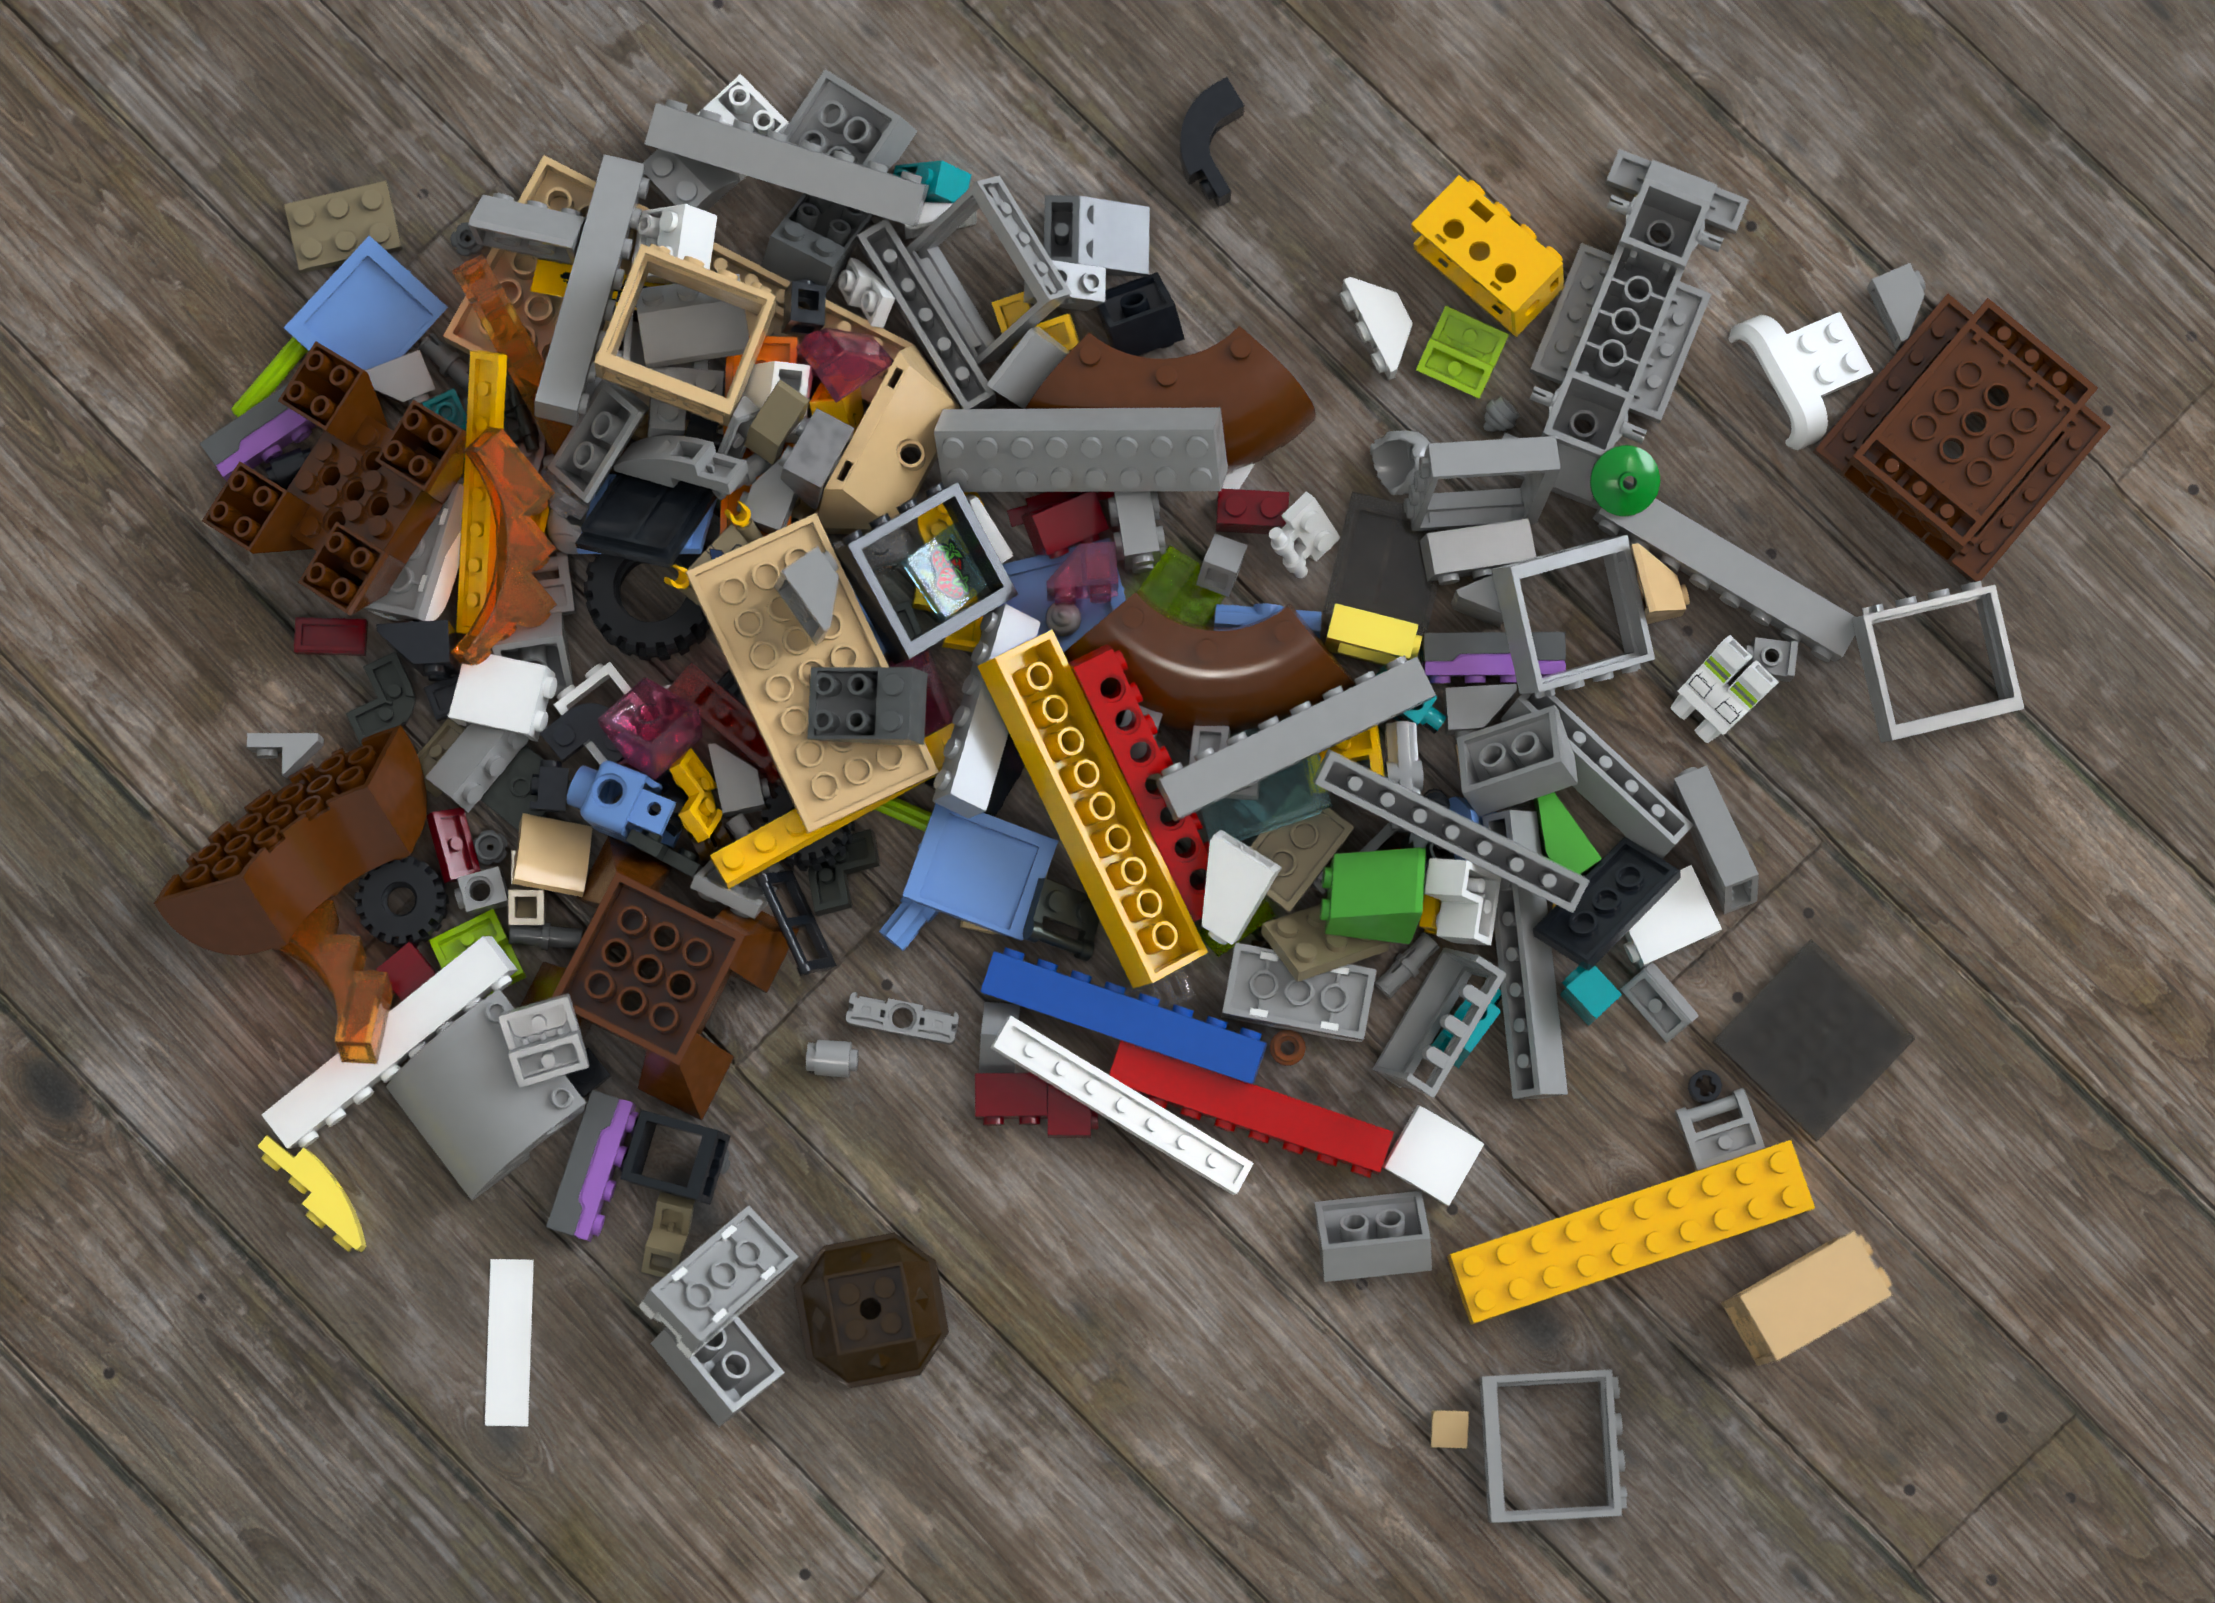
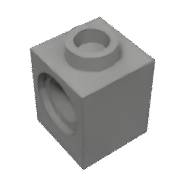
[1196,534,1248,597]
[454,866,508,916]

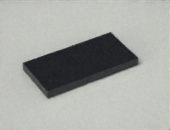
[1533,837,1681,971]

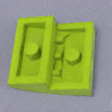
[1416,306,1510,399]
[429,909,527,999]

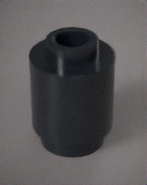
[265,448,311,490]

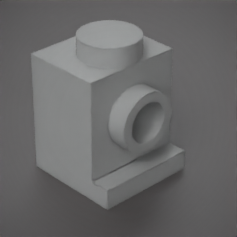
[1745,637,1799,682]

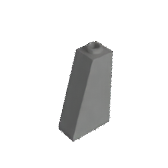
[1674,766,1759,914]

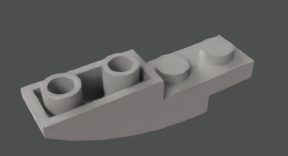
[613,435,749,495]

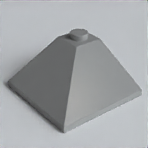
[783,69,918,207]

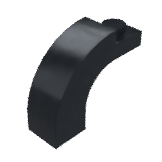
[1180,77,1244,208]

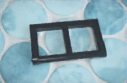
[755,870,837,976]

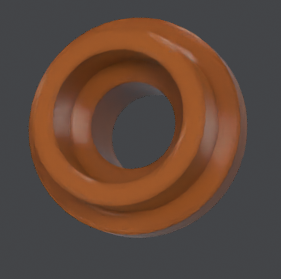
[1270,1030,1306,1066]

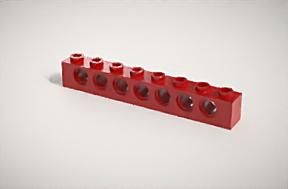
[1069,644,1210,922]

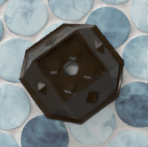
[794,1232,949,1389]

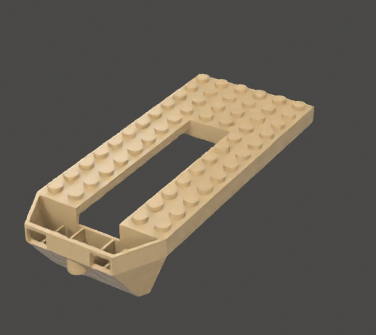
[443,155,961,535]

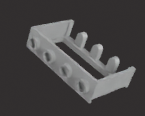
[1372,947,1507,1098]

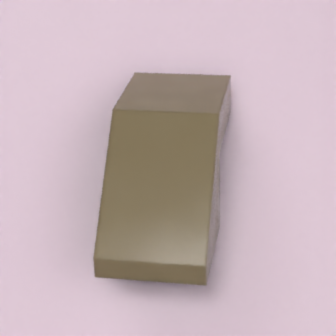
[744,380,809,465]
[508,848,548,925]
[641,1192,695,1278]

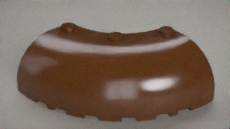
[1025,326,1316,475]
[1063,589,1356,734]
[154,725,427,955]

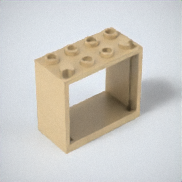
[594,243,776,427]
[1721,1231,1892,1366]

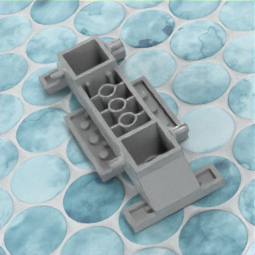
[1502,149,1749,509]

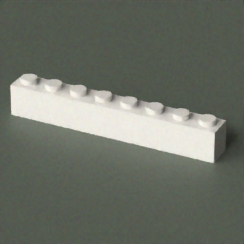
[262,936,518,1149]

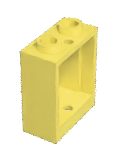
[1325,603,1423,666]

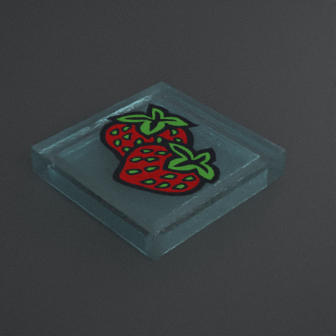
[901,523,988,621]

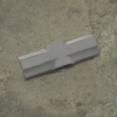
[1384,721,1423,833]

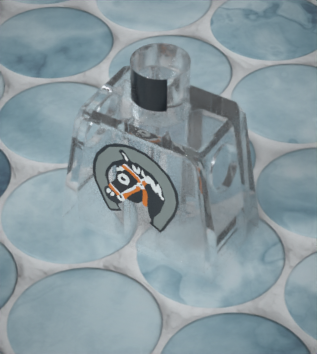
[861,526,920,577]

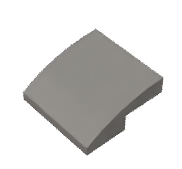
[498,993,589,1088]

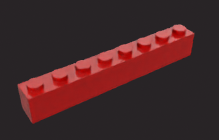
[1109,1040,1394,1179]

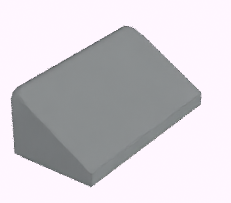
[717,396,760,459]
[1620,962,1698,1043]

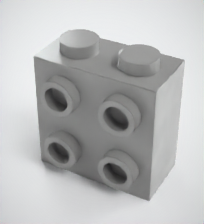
[1108,491,1166,573]

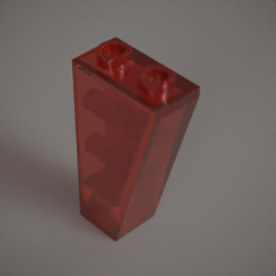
[668,662,782,784]

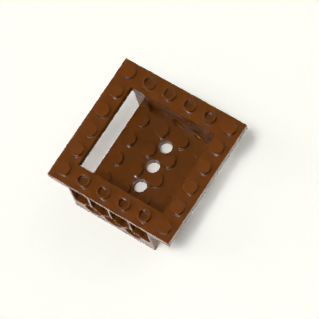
[1813,293,2111,583]

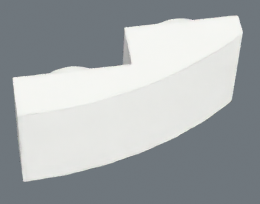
[839,257,895,328]

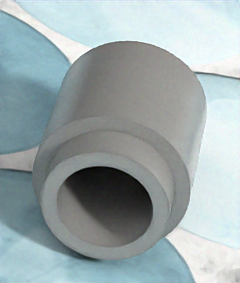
[806,1040,858,1078]

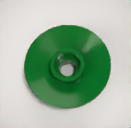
[1590,445,1660,516]

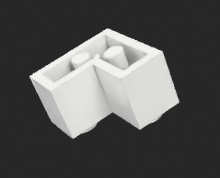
[1424,858,1501,946]

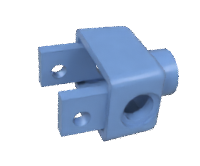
[566,760,682,848]

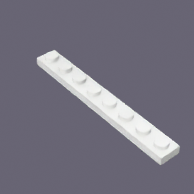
[990,1016,1254,1195]

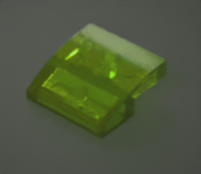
[1140,545,1226,626]

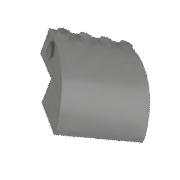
[386,989,586,1201]

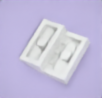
[1383,1105,1484,1206]

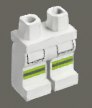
[1670,635,1779,743]

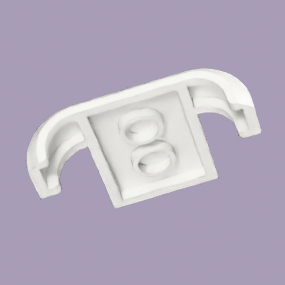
[1728,312,1873,451]

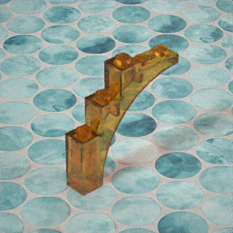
[452,254,573,456]
[451,427,557,666]
[279,900,393,1064]

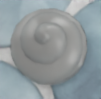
[1484,396,1520,432]
[1046,601,1081,636]

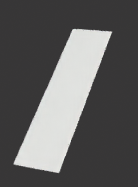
[485,1259,534,1426]

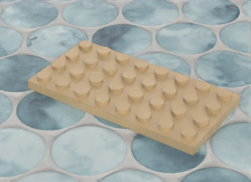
[686,513,939,834]

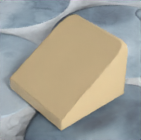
[1431,1410,1469,1448]

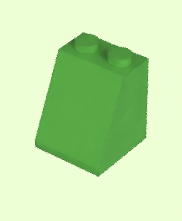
[1320,848,1426,944]

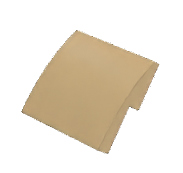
[512,813,592,897]

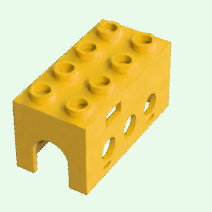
[1411,175,1564,337]

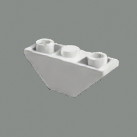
[1340,277,1413,380]

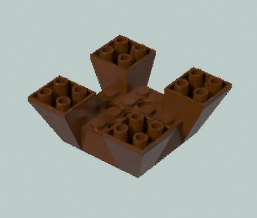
[202,341,467,616]
[520,836,799,1121]

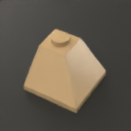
[1630,543,1690,624]

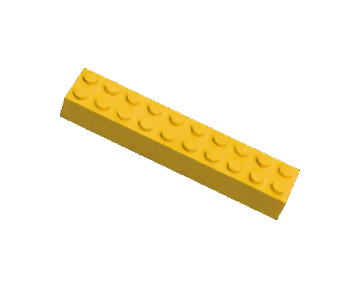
[977,630,1208,988]
[1447,1140,1815,1325]

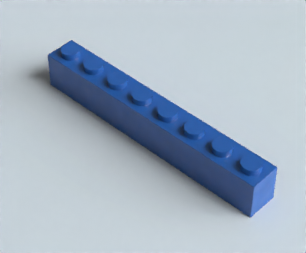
[980,947,1268,1084]

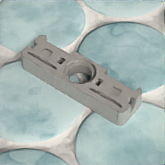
[846,992,959,1045]

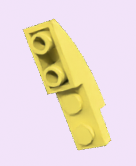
[257,1136,366,1252]

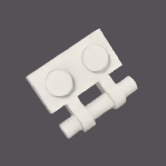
[1269,491,1341,578]

